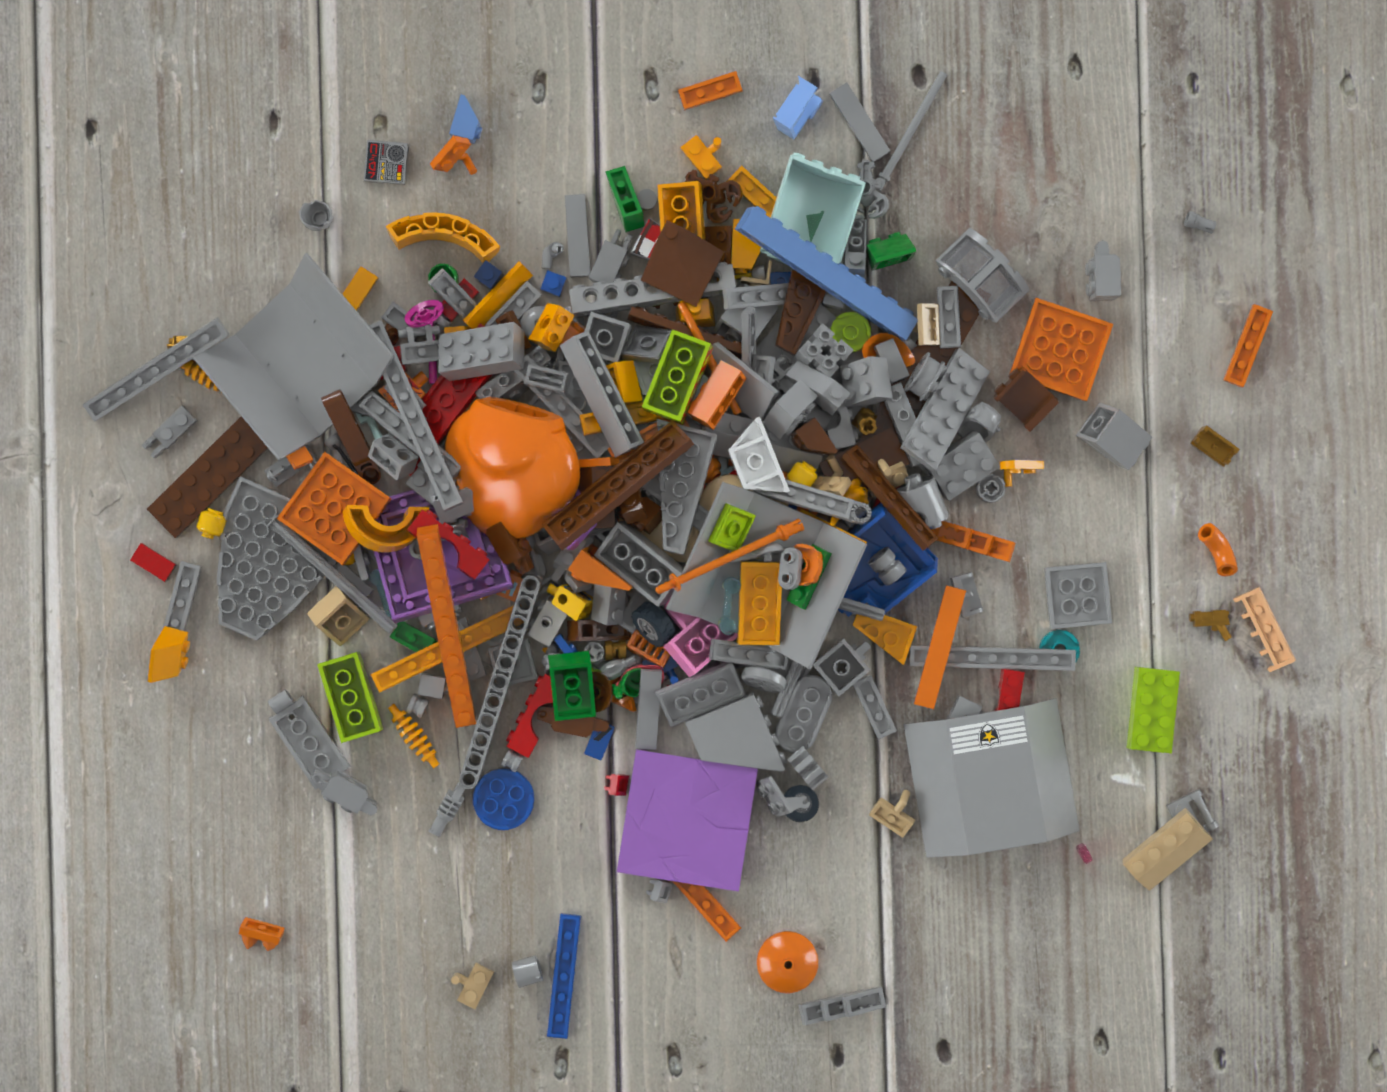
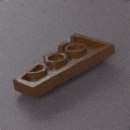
[775,268,826,356]

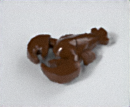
[685,169,742,224]

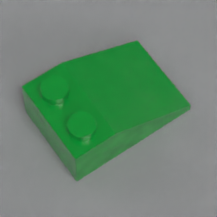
[866,232,916,271]
[548,651,596,721]

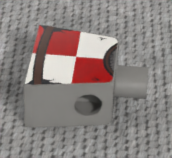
[631,218,661,261]

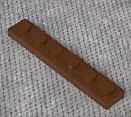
[627,307,742,360]
[842,445,938,551]

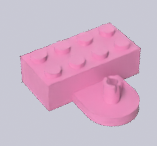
[663,597,738,677]

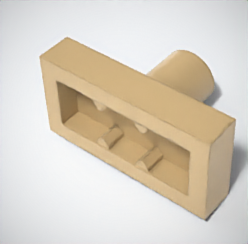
[913,303,940,346]

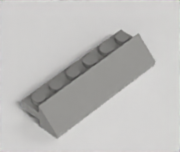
[702,413,823,473]

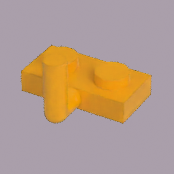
[681,135,722,180]
[1000,460,1044,487]

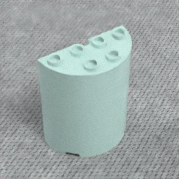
[760,153,866,265]

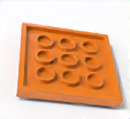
[1009,298,1113,402]
[276,452,391,566]

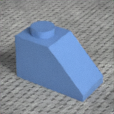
[449,94,482,144]

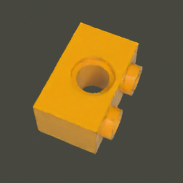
[528,303,575,352]

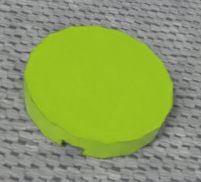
[830,312,871,353]

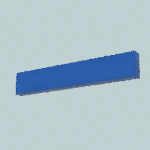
[547,913,581,1039]

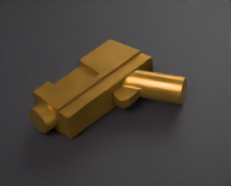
[1189,610,1232,641]

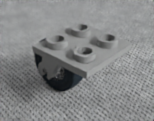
[756,776,819,822]

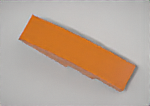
[931,521,1016,562]

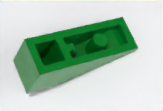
[605,166,645,233]

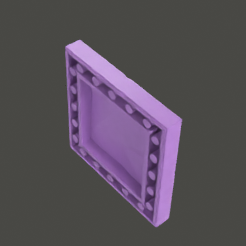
[374,490,514,624]
[617,749,758,892]

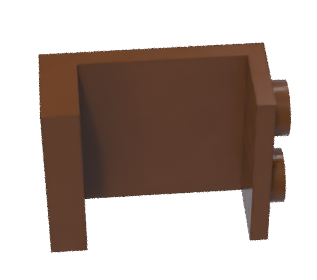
[994,366,1059,432]

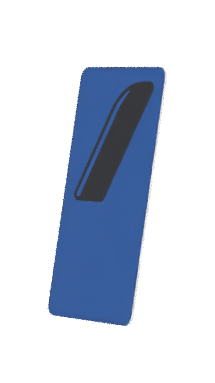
[584,725,615,761]

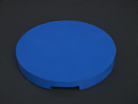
[473,768,535,830]

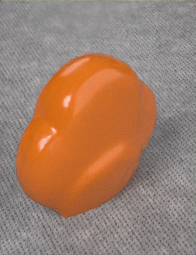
[444,396,580,539]

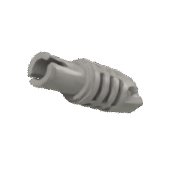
[429,782,465,837]

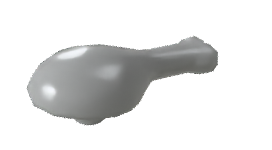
[729,542,784,564]

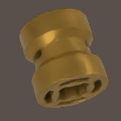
[605,640,626,661]

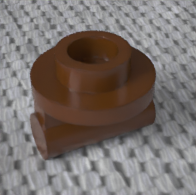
[385,323,399,346]

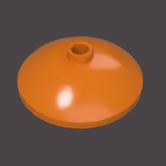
[757,931,818,993]

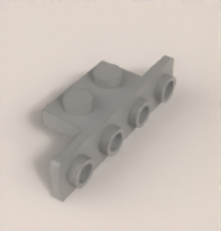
[476,346,552,401]

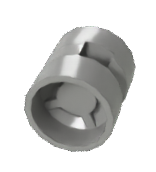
[868,547,906,586]

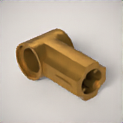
[851,407,878,435]

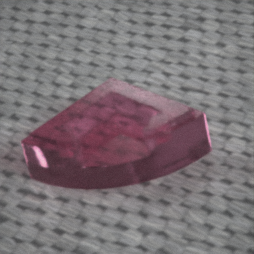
[1076,843,1093,864]

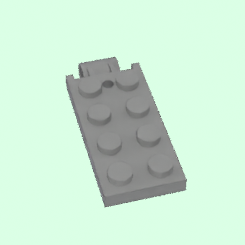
[268,689,351,790]

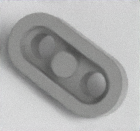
[778,547,803,590]

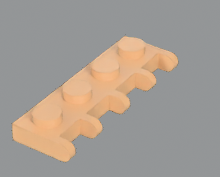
[1233,587,1296,672]

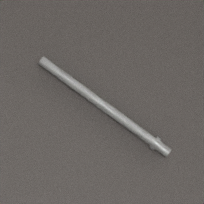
[876,71,947,192]

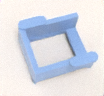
[773,76,823,140]

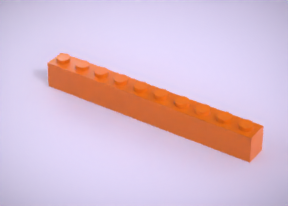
[417,524,476,728]

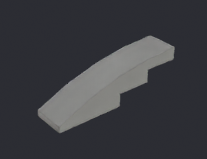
[798,987,886,1025]

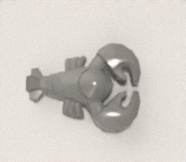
[854,160,889,220]

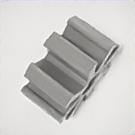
[787,746,829,790]

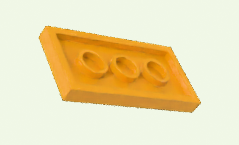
[737,561,782,645]

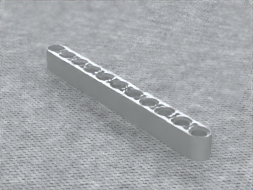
[459,574,541,789]

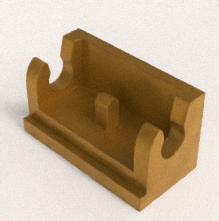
[1190,425,1240,467]

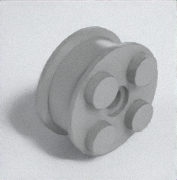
[904,352,947,401]

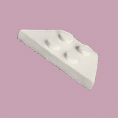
[728,417,790,492]

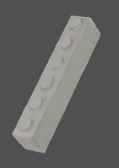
[560,331,644,458]

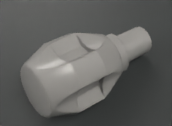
[600,656,637,680]

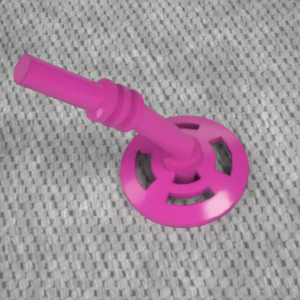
[405,300,443,384]

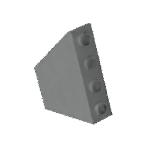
[685,692,787,772]

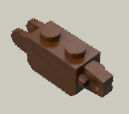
[486,522,534,574]
[537,707,610,738]

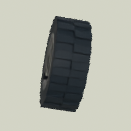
[631,601,675,647]

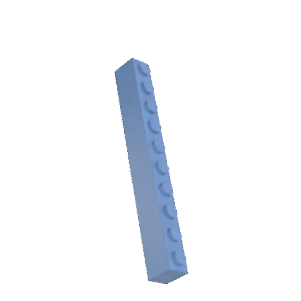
[735,206,918,341]

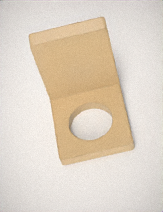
[741,260,772,286]

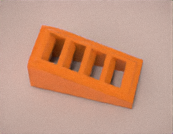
[626,629,671,668]

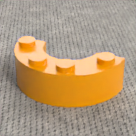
[343,505,430,552]

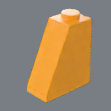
[731,219,761,274]

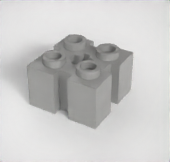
[791,323,853,377]

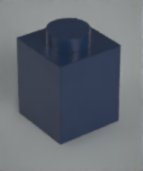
[474,260,504,290]

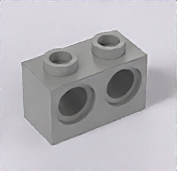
[368,433,419,481]

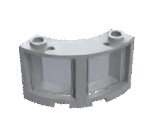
[935,228,1030,323]

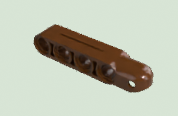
[321,389,381,484]

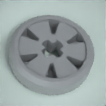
[741,666,787,693]

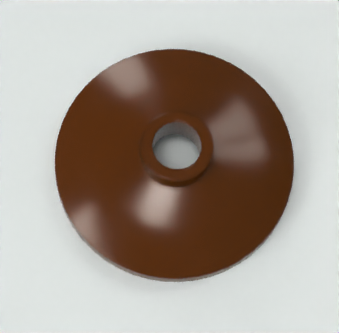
[592,671,613,712]

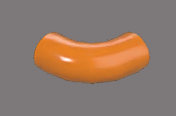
[1198,523,1238,576]

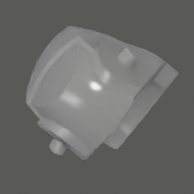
[957,402,1001,442]

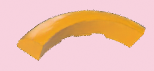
[386,212,500,263]

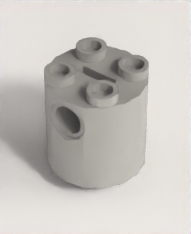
[896,473,949,529]

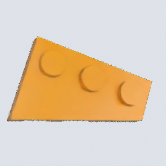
[852,614,917,665]

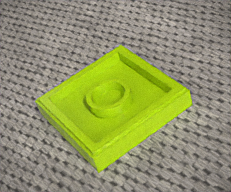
[708,503,756,551]

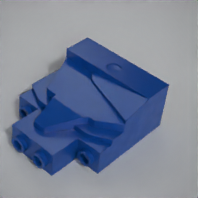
[838,502,938,617]

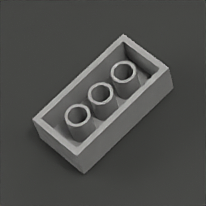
[438,322,524,381]
[594,521,684,607]

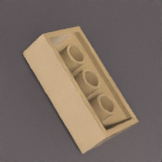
[1122,808,1213,891]

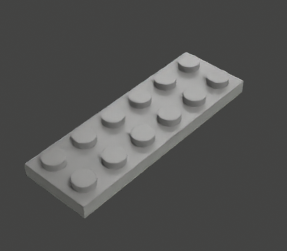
[900,348,990,471]

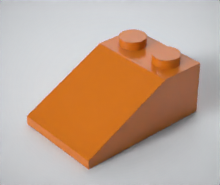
[568,544,634,591]

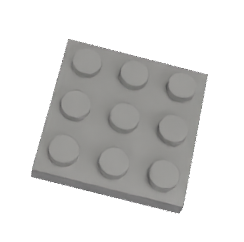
[1044,562,1112,629]

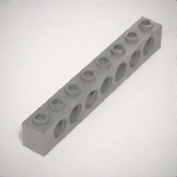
[569,262,736,318]

